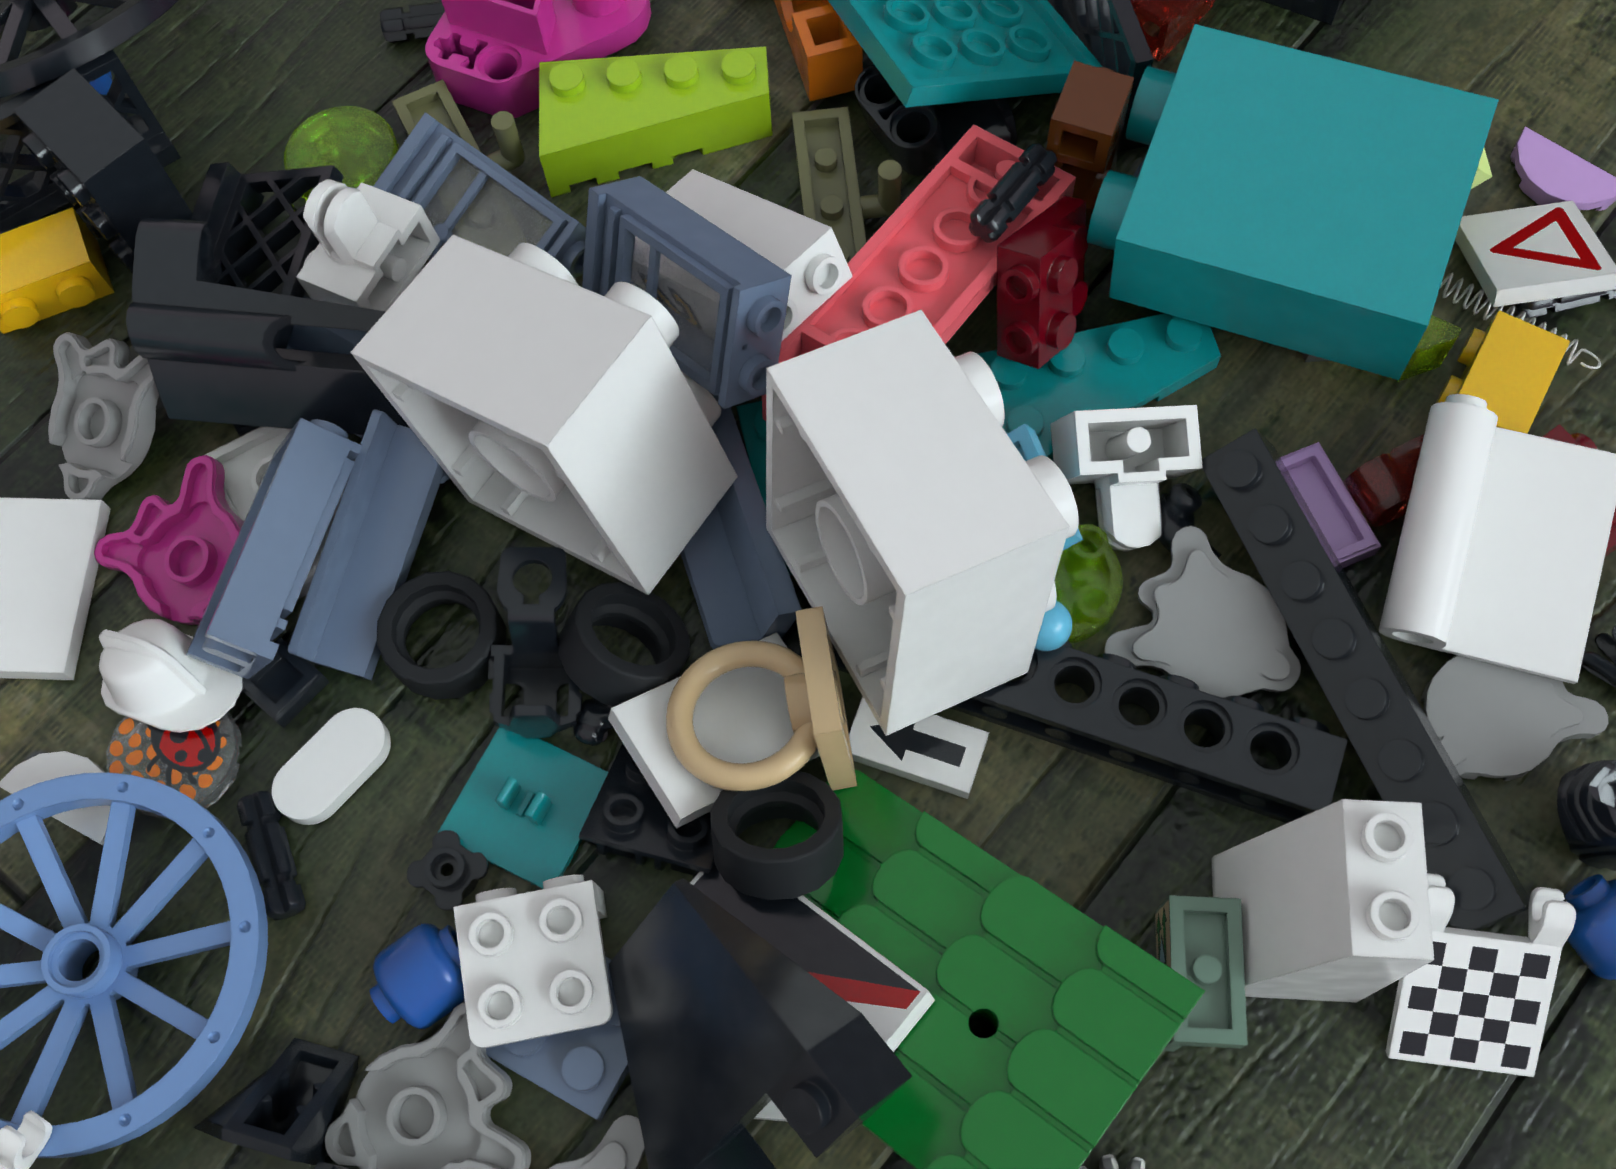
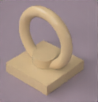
[666,606,857,791]

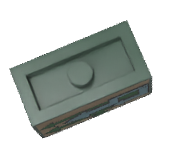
[1155,895,1248,1052]

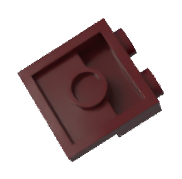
[997,195,1089,369]

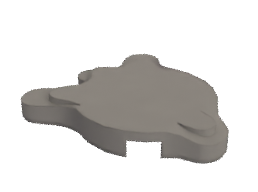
[48,332,159,500]
[1104,526,1301,698]
[1420,656,1609,781]
[325,1003,531,1169]

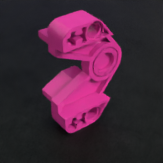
[425,0,652,118]

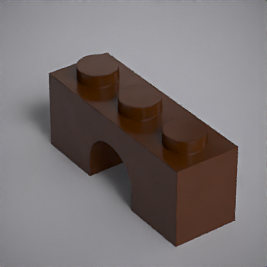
[1046,61,1134,229]

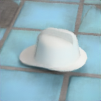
[99,619,243,733]

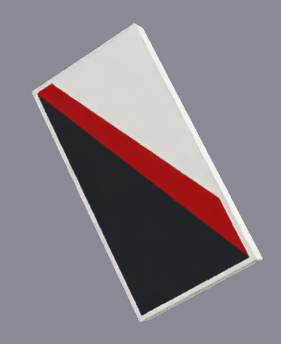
[690,864,935,1052]

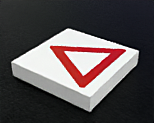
[1455,200,1616,307]

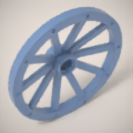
[0,772,268,1158]

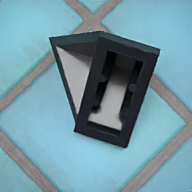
[194,1038,359,1165]

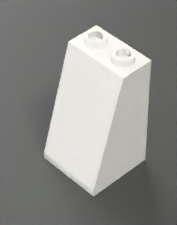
[631,169,853,341]
[1211,799,1434,1003]

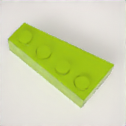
[539,46,773,198]

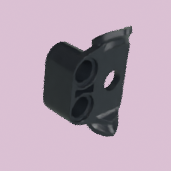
[855,64,1017,176]

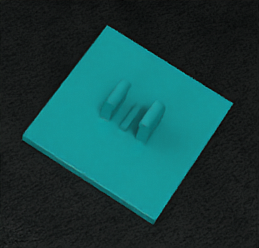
[438,727,608,889]

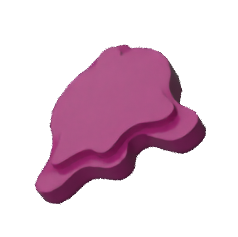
[94,455,244,625]

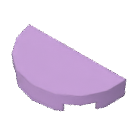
[1511,126,1616,211]

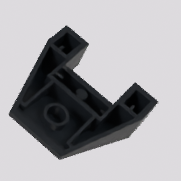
[608,878,913,1169]

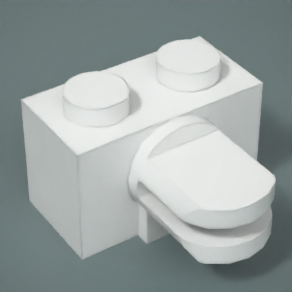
[296,179,440,311]
[1051,405,1203,551]

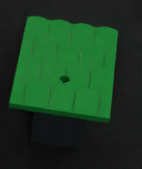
[773,769,1205,1169]

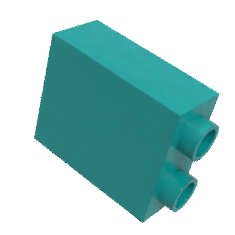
[1087,24,1499,380]

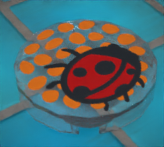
[106,712,242,818]

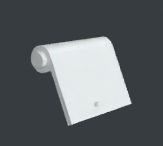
[1379,394,1616,684]

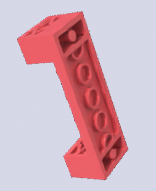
[762,125,1076,421]

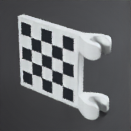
[1385,873,1576,1077]

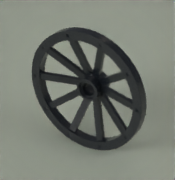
[0,0,178,98]

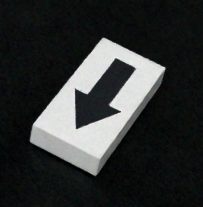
[849,697,989,799]

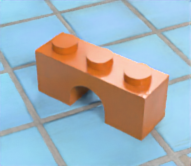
[774,0,863,102]

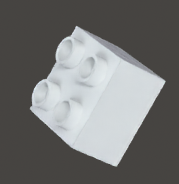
[350,235,738,595]
[766,310,1079,736]

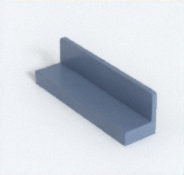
[680,395,801,649]
[288,409,444,681]

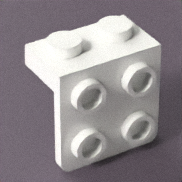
[453,875,613,1048]

